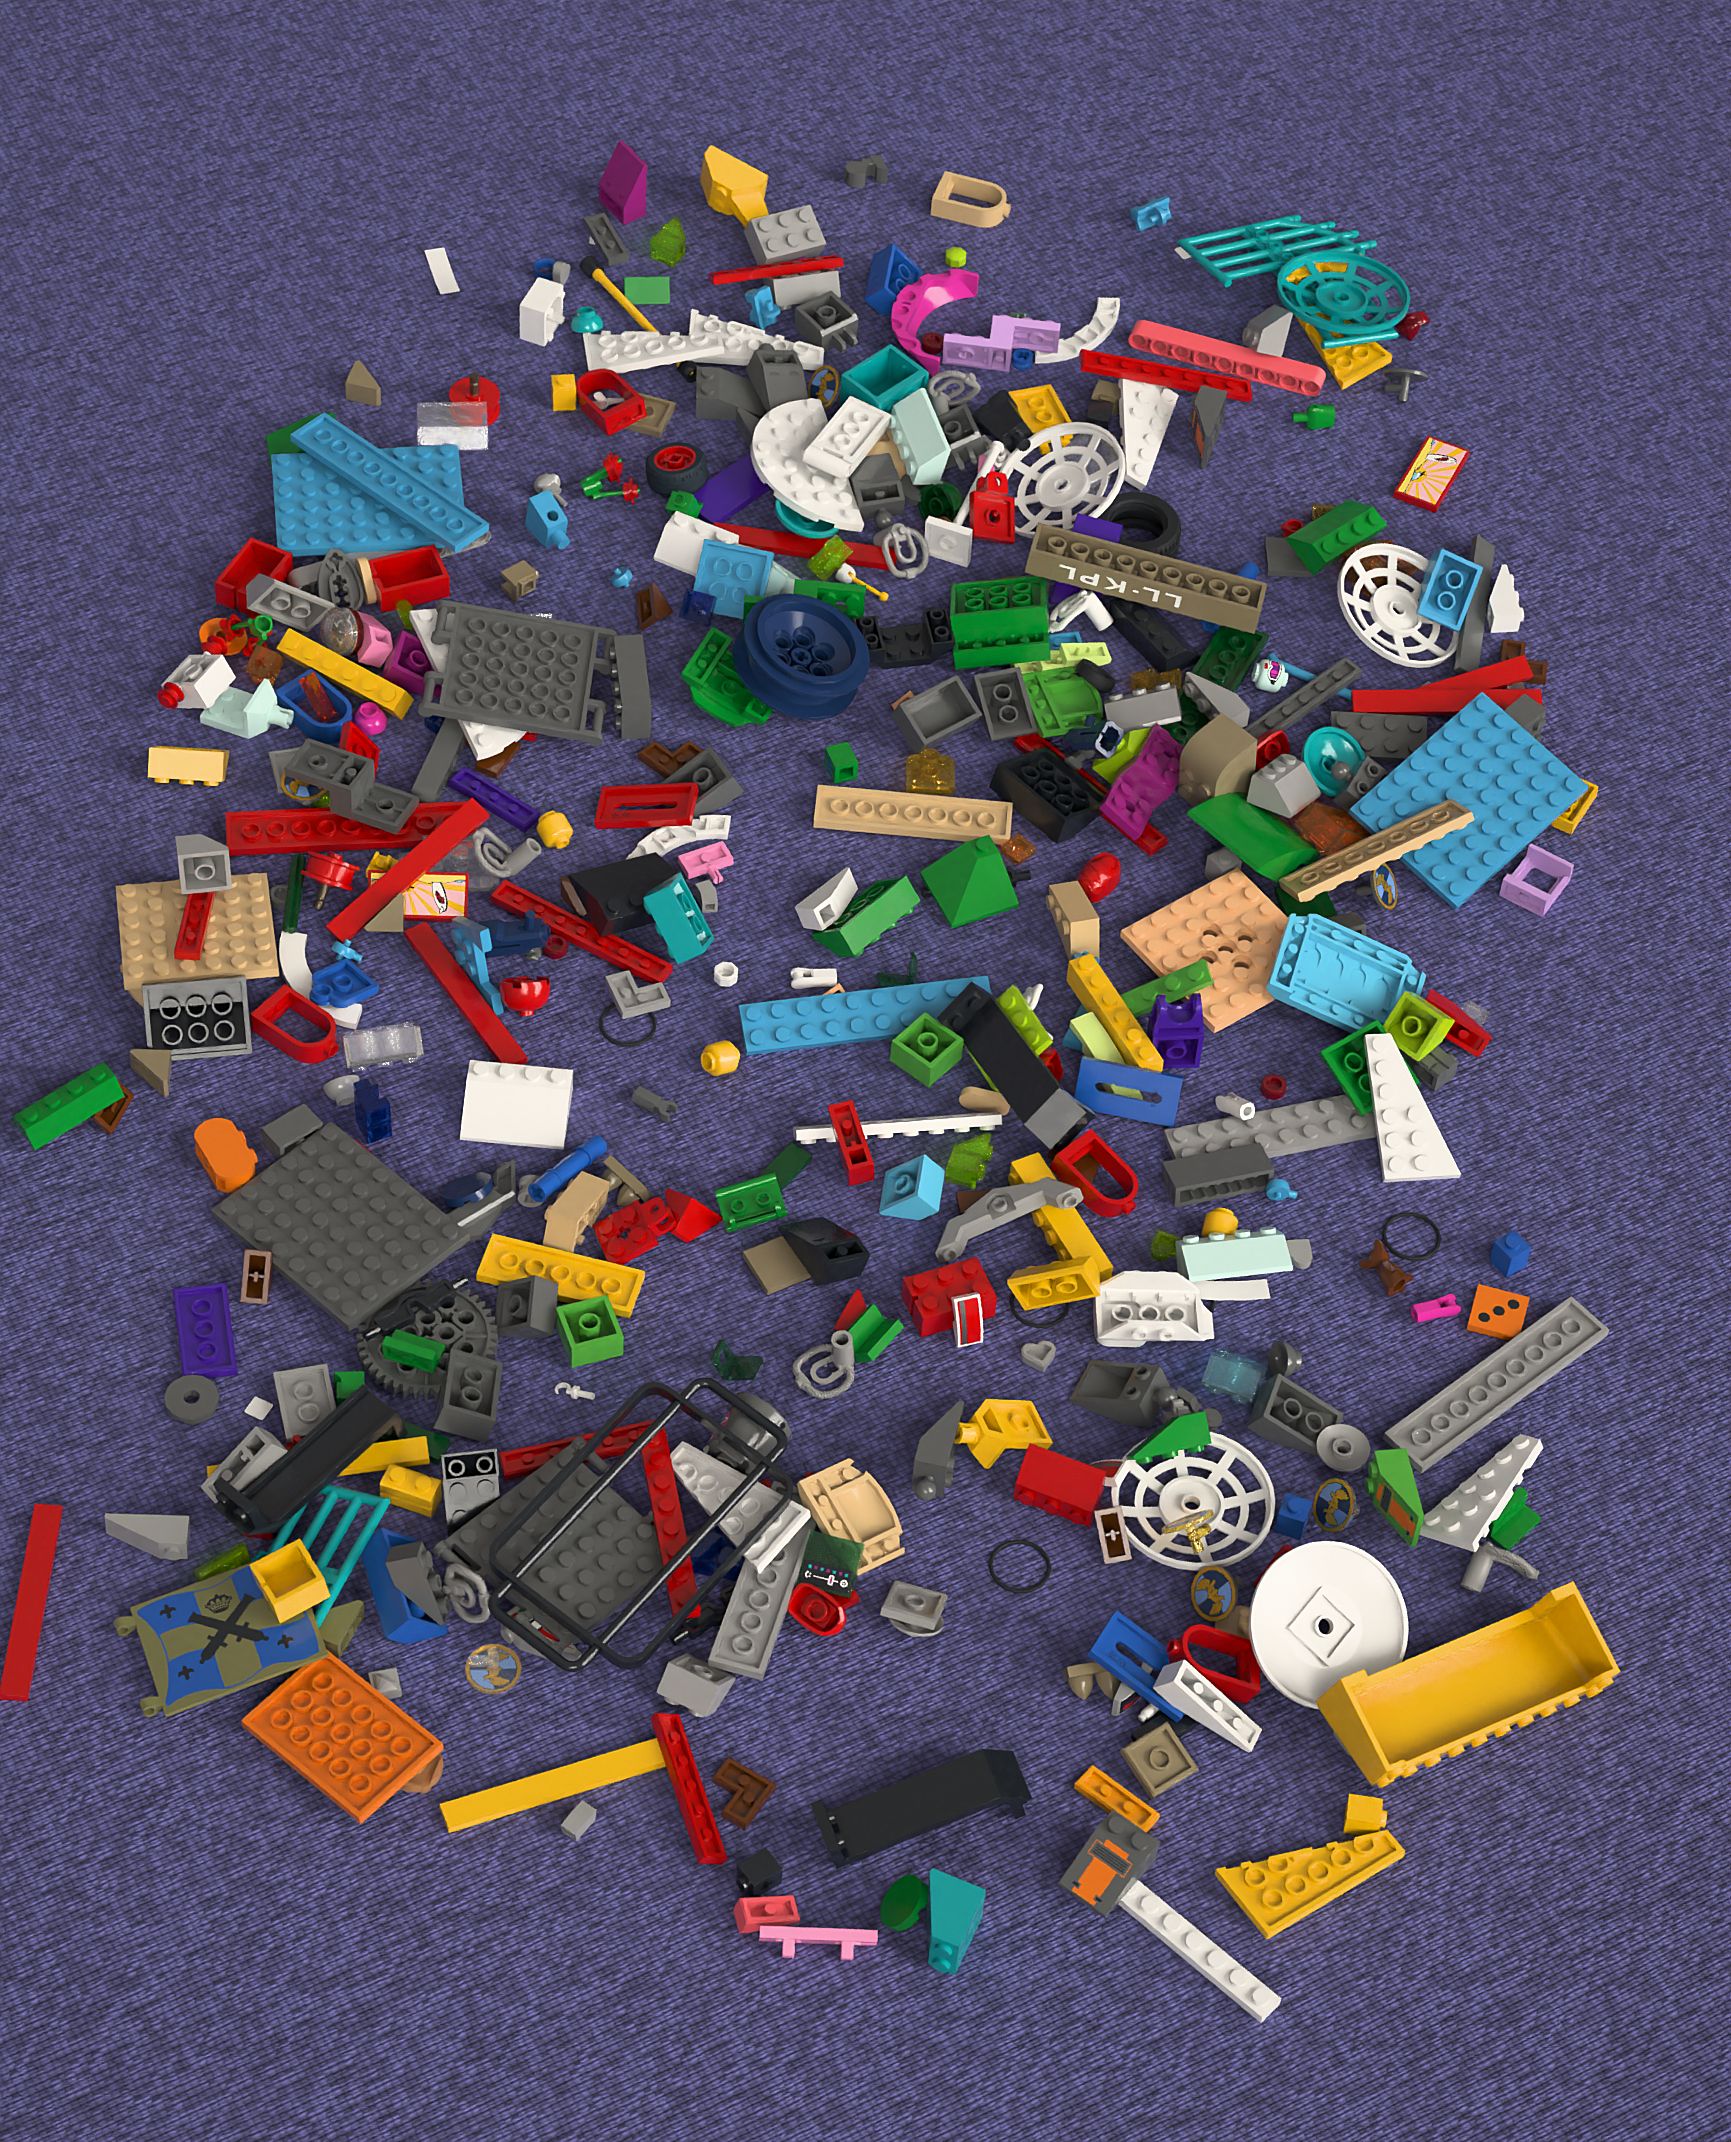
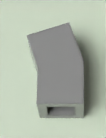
[695,879,718,913]
[561,1801,597,1842]

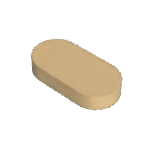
[355,556,377,605]
[959,1087,1010,1116]

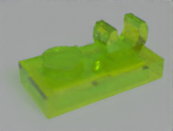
[193,1543,251,1582]

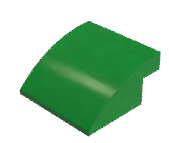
[950,575,1051,670]
[1187,792,1322,884]

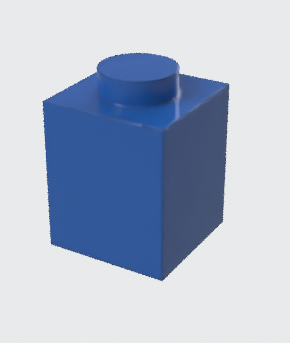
[1490,1230,1531,1278]
[1274,1493,1312,1541]

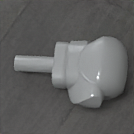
[533,473,568,507]

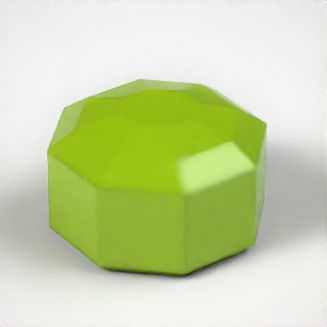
[945,247,966,268]

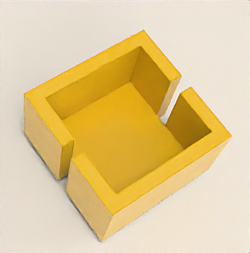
[249,1538,331,1623]

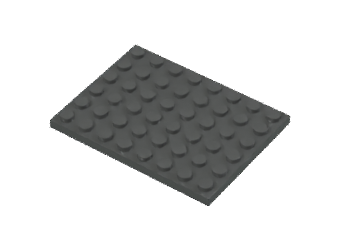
[211,1121,470,1332]

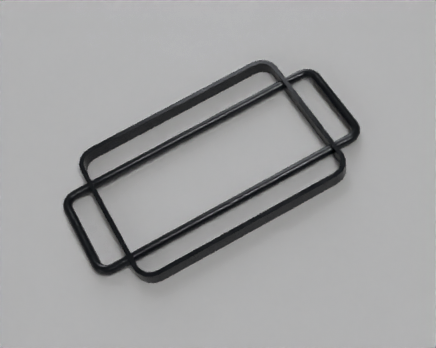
[488,1377,793,1672]

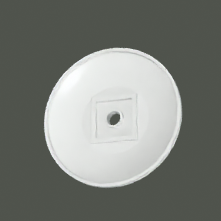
[1249,1541,1408,1710]

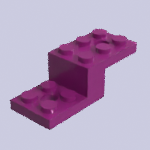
[1099,723,1184,841]

